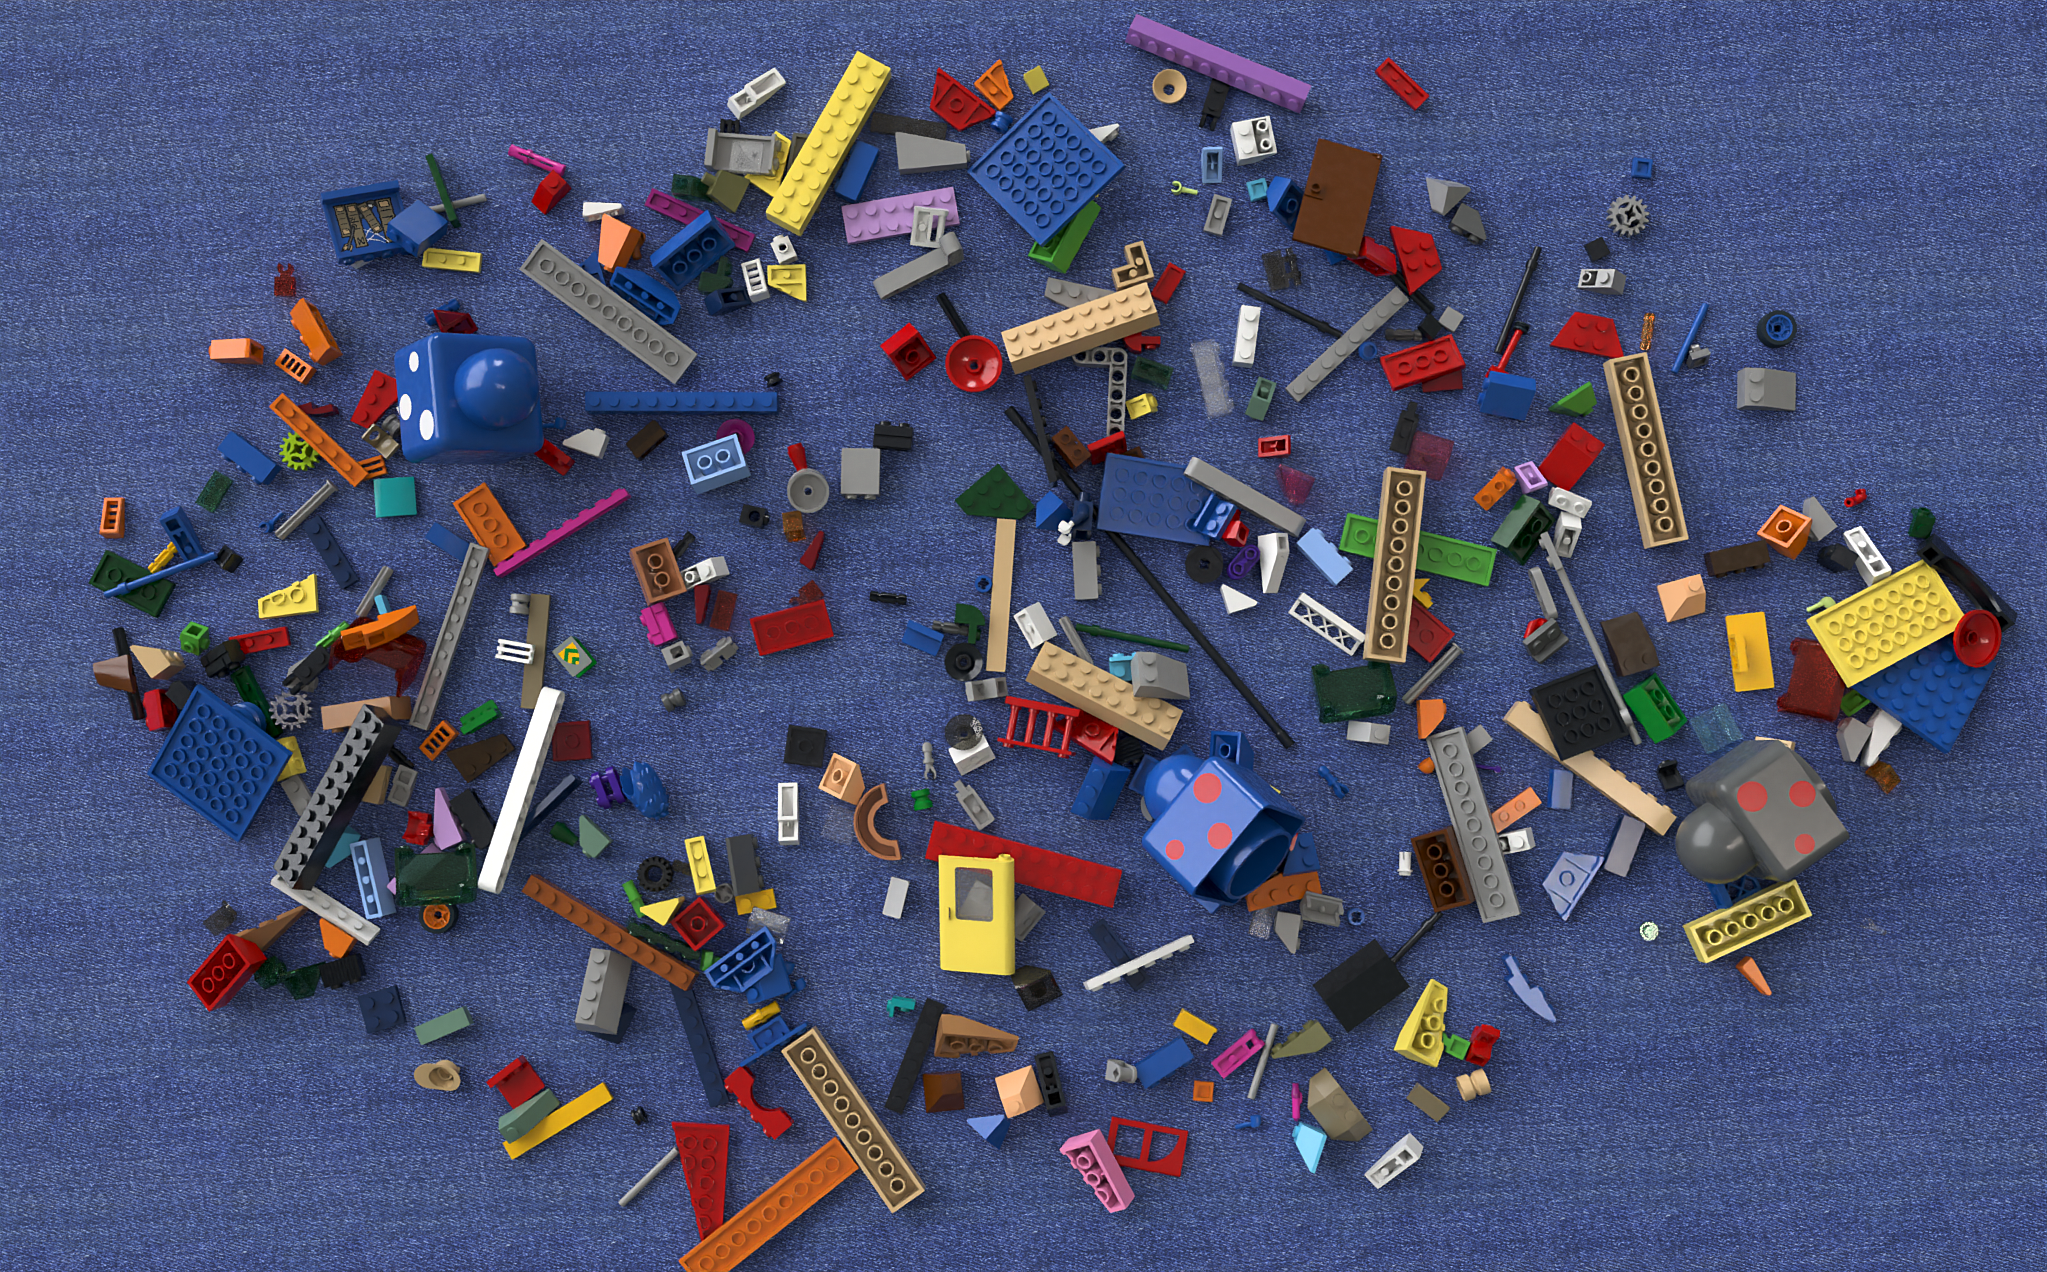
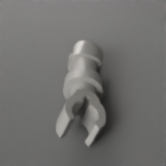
[922,742,936,780]

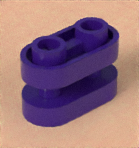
[1226,545,1260,580]
[589,766,627,810]

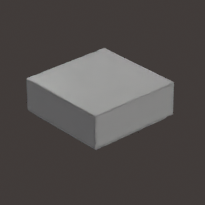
[1438,306,1464,333]

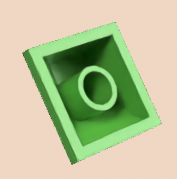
[1548,381,1597,417]

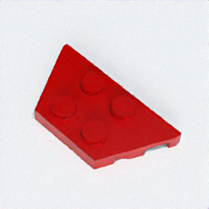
[930,68,996,132]
[1389,226,1442,295]
[1550,312,1624,359]
[1054,709,1119,765]

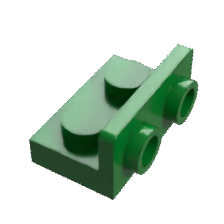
[460,700,503,735]

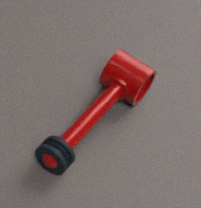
[1483,321,1530,380]

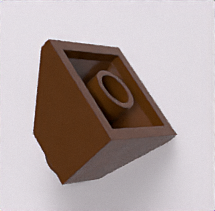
[922,1070,965,1113]

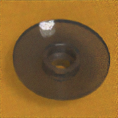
[944,714,983,750]

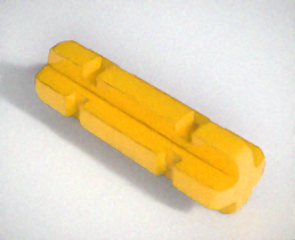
[148,542,178,573]

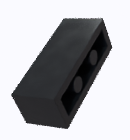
[449,788,497,850]

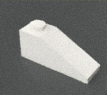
[1843,526,1892,587]
[1365,1133,1423,1189]

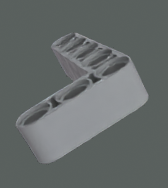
[873,232,964,300]
[1072,347,1127,437]

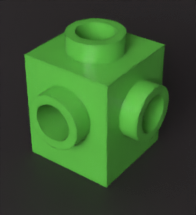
[179,621,211,656]

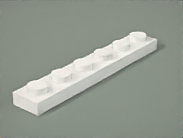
[271,874,380,946]
[1083,935,1194,992]

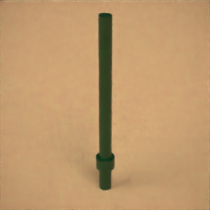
[1075,623,1189,653]

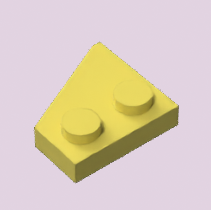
[767,264,807,302]

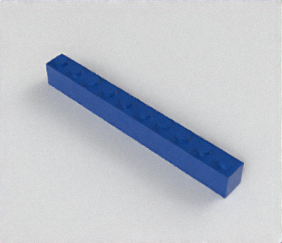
[585,392,780,415]

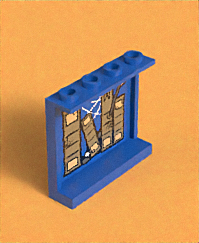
[320,180,411,265]

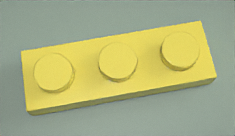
[422,248,483,273]
[684,836,716,896]

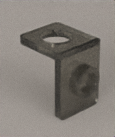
[203,900,237,936]

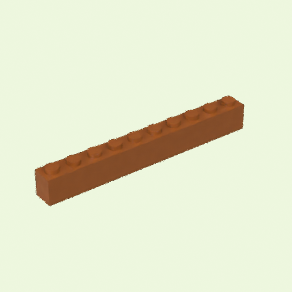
[521,874,700,991]

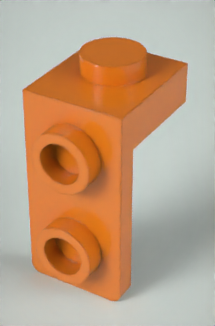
[1474,466,1517,511]

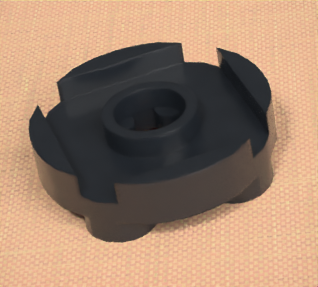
[1185,545,1223,584]

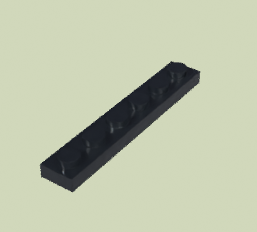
[1023,375,1060,489]
[884,997,945,1114]

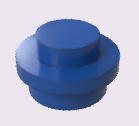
[1358,341,1378,361]

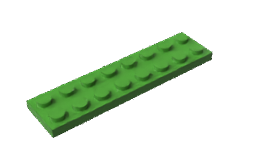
[1338,513,1497,587]

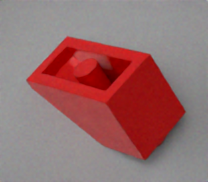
[531,170,572,215]

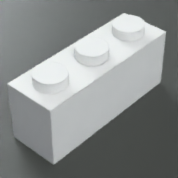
[1232,305,1261,368]

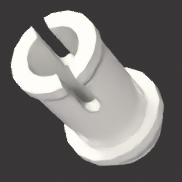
[1397,852,1413,876]

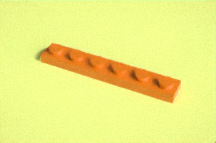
[269,393,370,488]

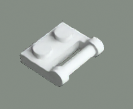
[910,206,949,248]

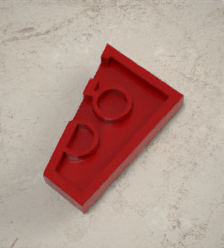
[350,370,398,429]

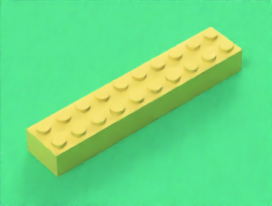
[766,51,891,237]

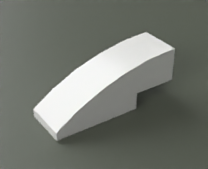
[727,68,786,120]
[778,783,800,845]

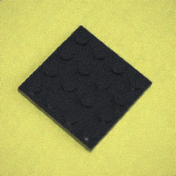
[1529,664,1630,761]

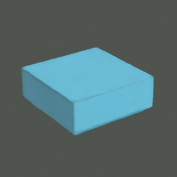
[1246,178,1268,202]
[374,595,392,615]

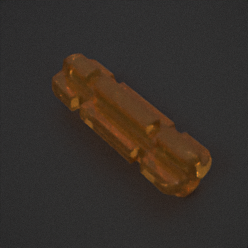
[1640,313,1656,350]

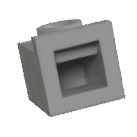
[661,641,693,673]

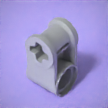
[1105,1059,1137,1083]

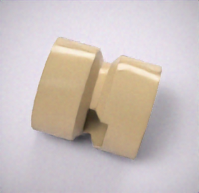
[1456,1068,1491,1102]

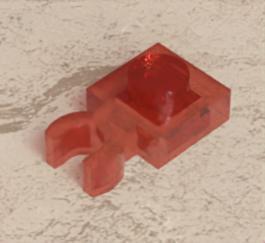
[274,263,296,297]
[789,580,824,605]

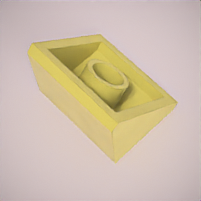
[640,896,685,926]

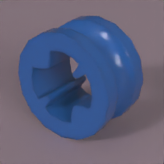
[975,575,992,593]
[1346,908,1365,926]

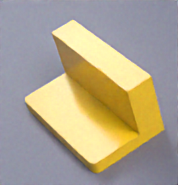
[1173,1008,1218,1045]

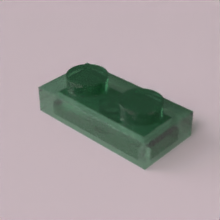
[195,470,234,513]

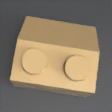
[129,645,186,680]

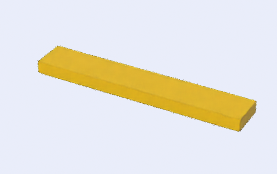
[502,1082,614,1160]

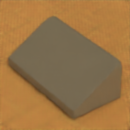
[1406,1082,1450,1122]

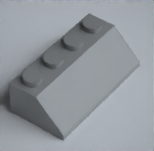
[575,948,633,1035]

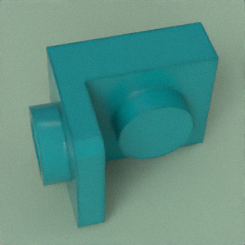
[886,995,916,1018]

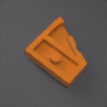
[974,59,1014,112]

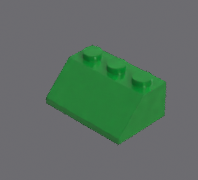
[1623,673,1687,744]

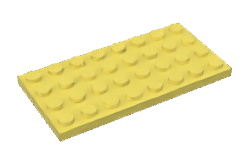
[1806,559,1964,688]

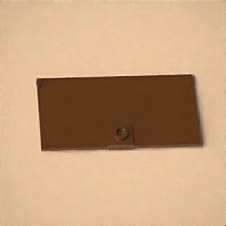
[1292,138,1383,259]

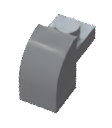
[965,677,1008,702]

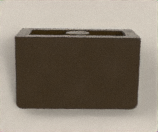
[626,420,669,461]

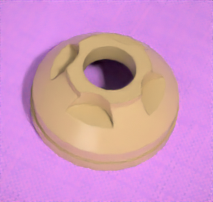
[1152,69,1187,104]

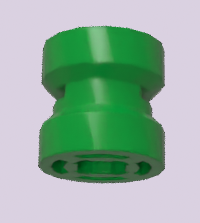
[910,788,933,811]

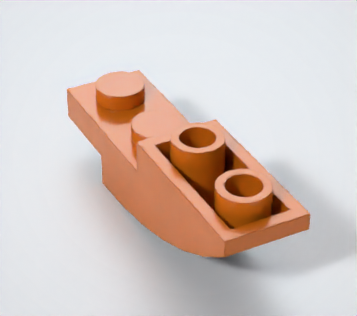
[340,605,419,650]

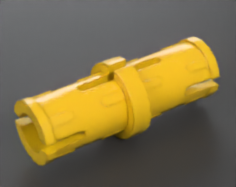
[741,1000,781,1031]

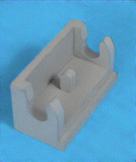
[1299,891,1344,927]

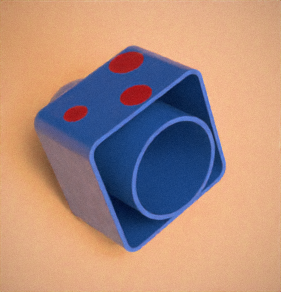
[1141,754,1305,906]

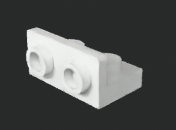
[1548,487,1592,518]

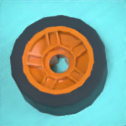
[419,897,459,934]

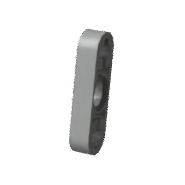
[1528,566,1558,620]

